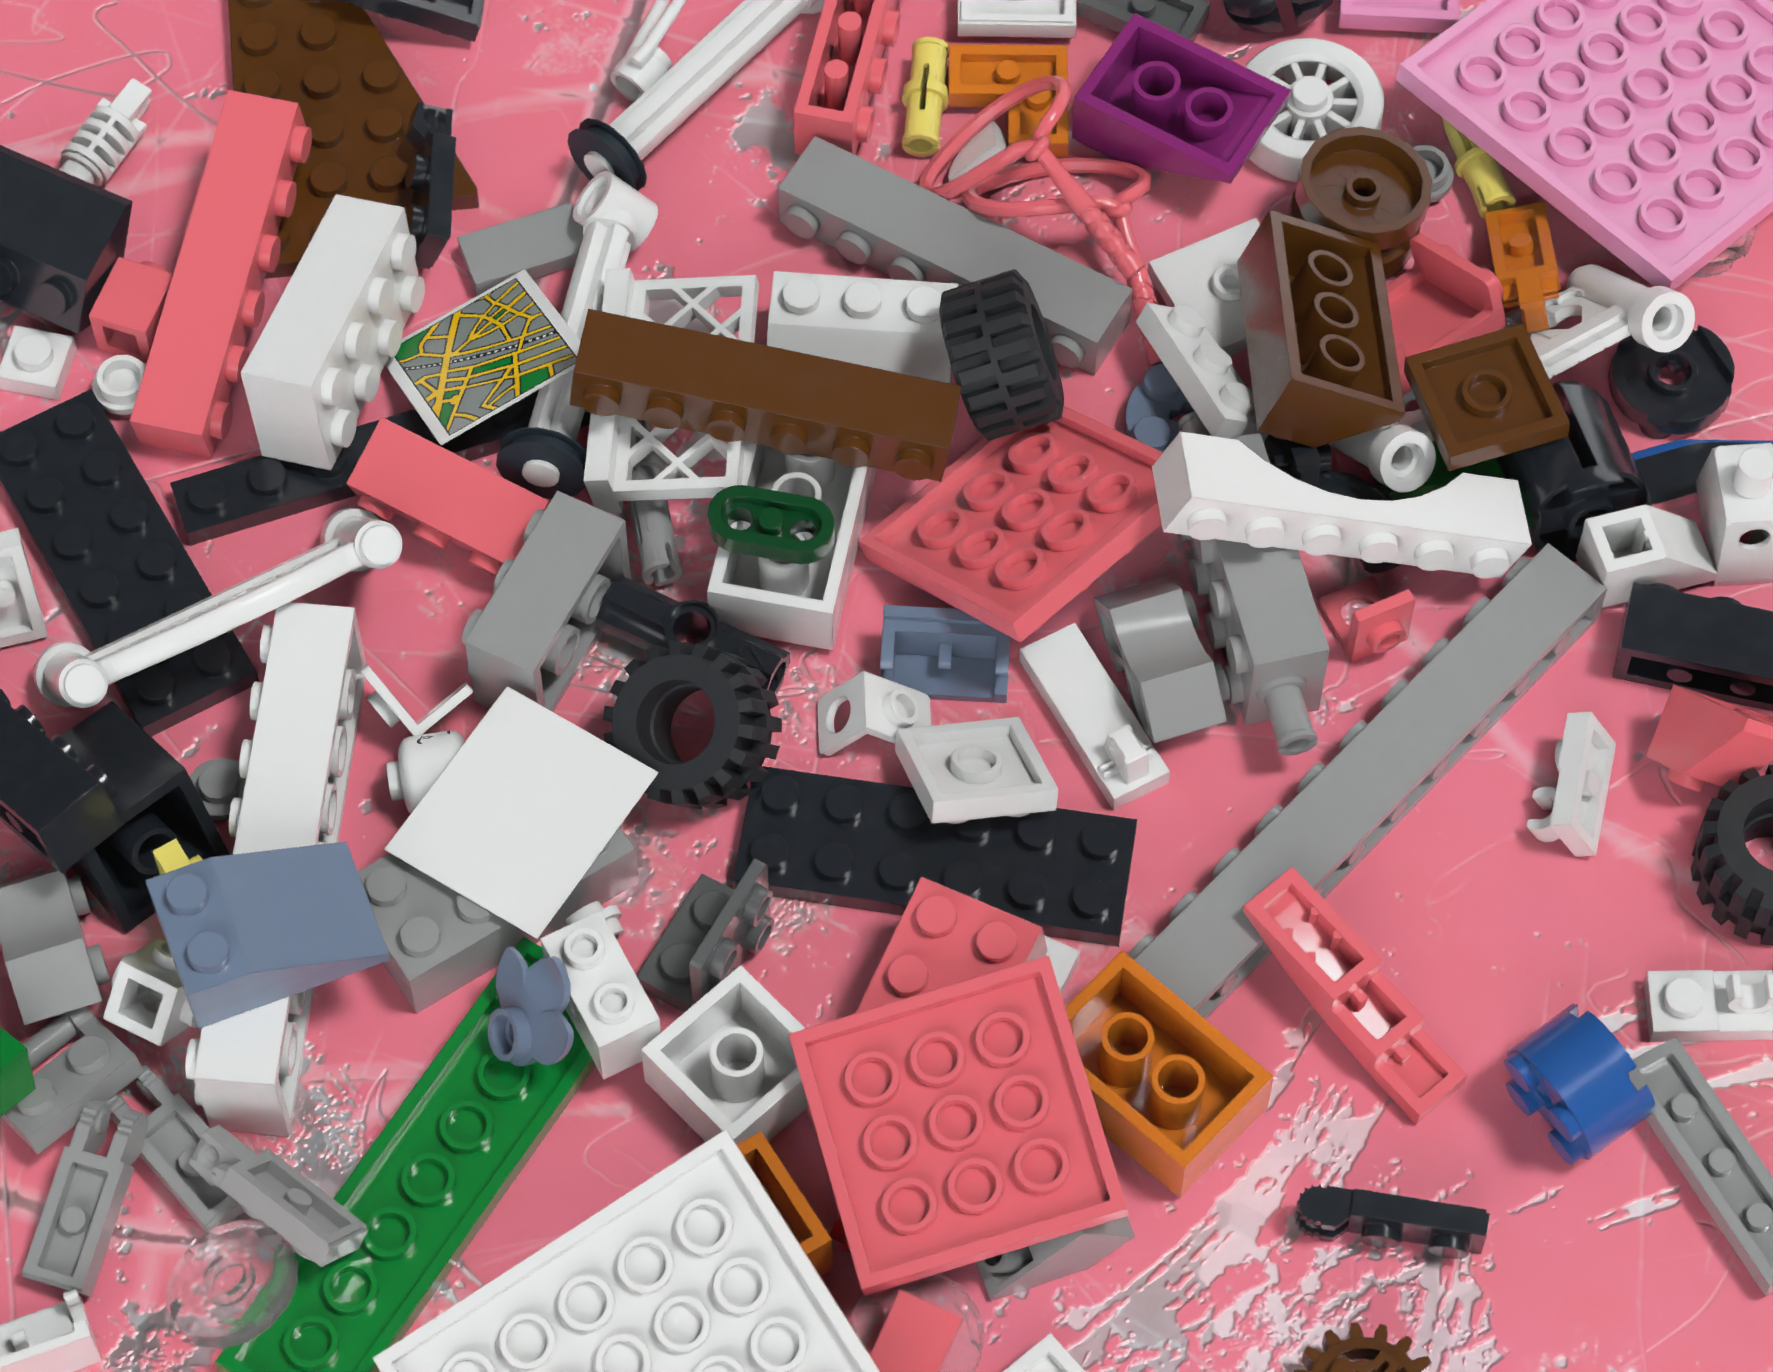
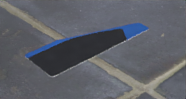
[1631,440,1773,505]

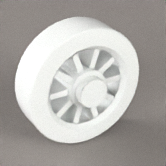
[1245,38,1384,182]

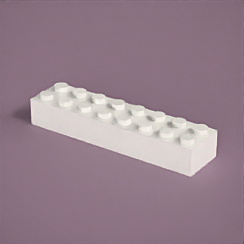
[185,602,366,1137]

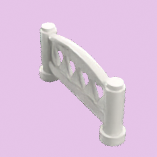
[1329,264,1695,492]
[33,508,402,708]

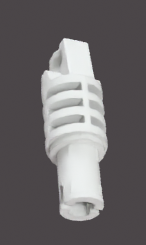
[59,78,152,187]

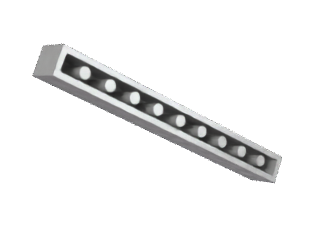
[1129,543,1607,1019]

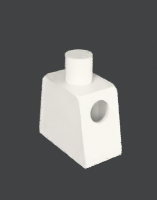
[1696,443,1773,586]

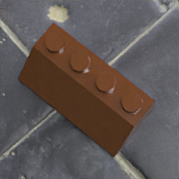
[1237,210,1405,448]

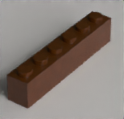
[569,309,962,482]

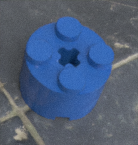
[1504,1003,1656,1165]

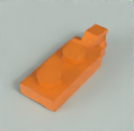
[1484,202,1561,333]

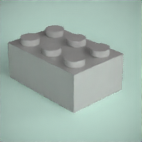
[462,490,631,712]

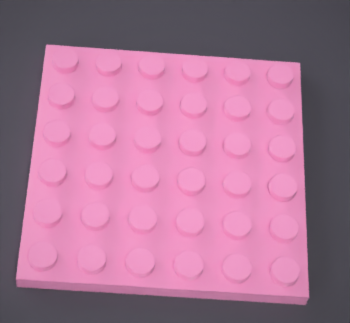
[1395,0,1773,290]

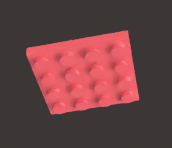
[858,406,1163,642]
[788,955,1129,1296]

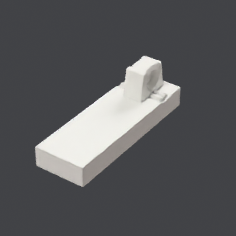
[1019,623,1170,810]

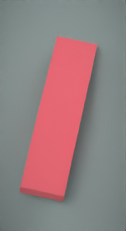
[1243,866,1467,1124]

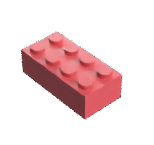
[807,877,1048,1134]

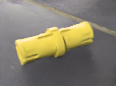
[902,37,949,157]

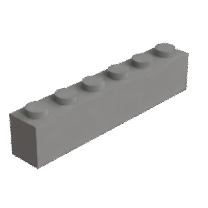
[778,136,1133,375]

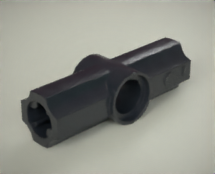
[596,576,790,695]

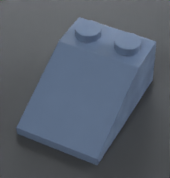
[145,841,391,1029]

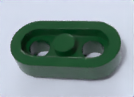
[708,485,835,564]

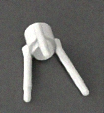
[610,0,687,103]

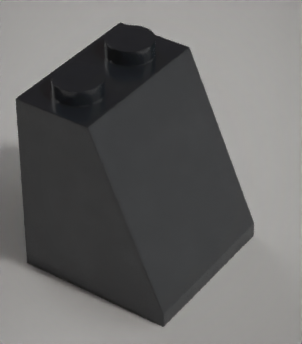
[61,701,230,933]

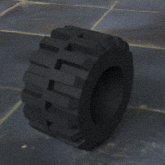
[939,269,1064,441]
[603,641,782,810]
[1691,765,1773,945]

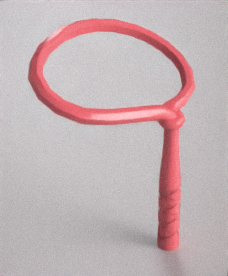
[918,76,1146,280]
[962,158,1163,366]

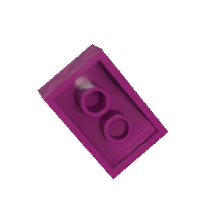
[1072,13,1291,183]

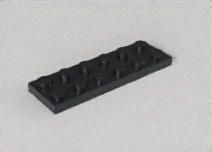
[0,389,259,737]
[732,766,1137,947]

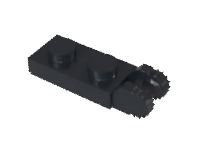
[1295,1184,1490,1259]

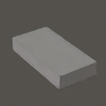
[457,202,583,296]

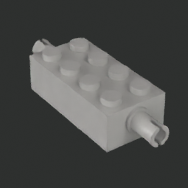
[1176,411,1330,756]

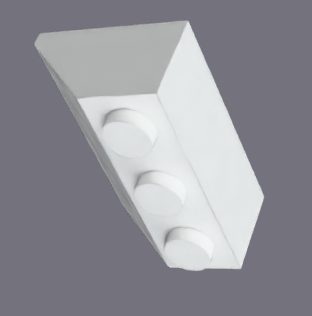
[767,271,958,384]

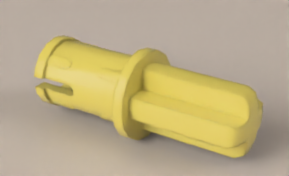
[1442,118,1516,219]

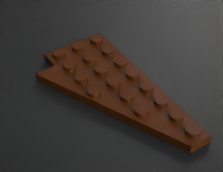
[228,0,479,279]

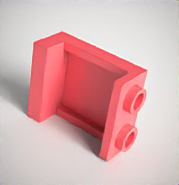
[1386,233,1507,396]

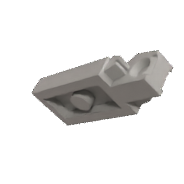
[189,1125,368,1267]

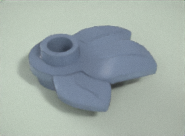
[488,946,574,1066]

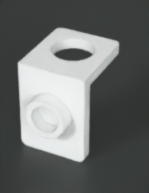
[360,664,474,736]
[817,671,931,756]

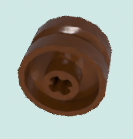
[1288,126,1433,279]

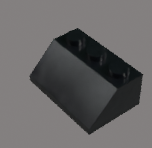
[0,145,133,334]

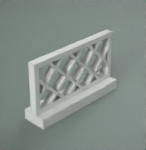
[583,268,759,513]

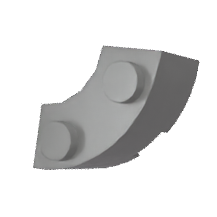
[1094,577,1230,743]
[0,867,111,1025]

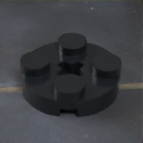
[1608,324,1735,439]

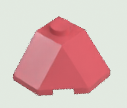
[1646,684,1773,792]

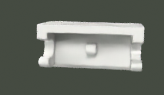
[0,1289,102,1372]

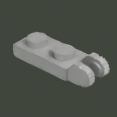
[106,1065,244,1238]
[22,1099,149,1297]

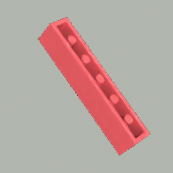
[130,90,312,458]

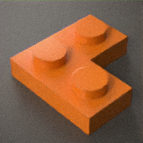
[949,44,1069,158]

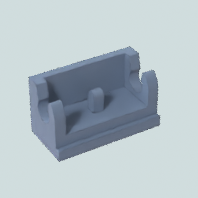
[880,605,1010,703]

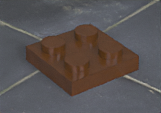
[1403,324,1570,471]

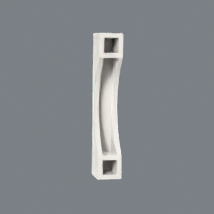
[1152,431,1532,578]

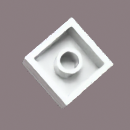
[641,965,809,1144]

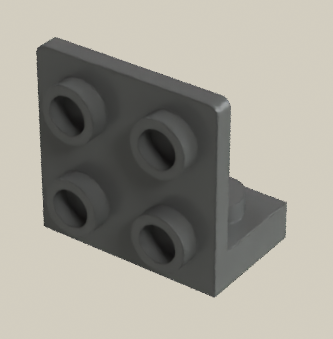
[637,859,775,1013]

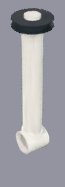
[567,0,825,191]
[496,171,658,499]

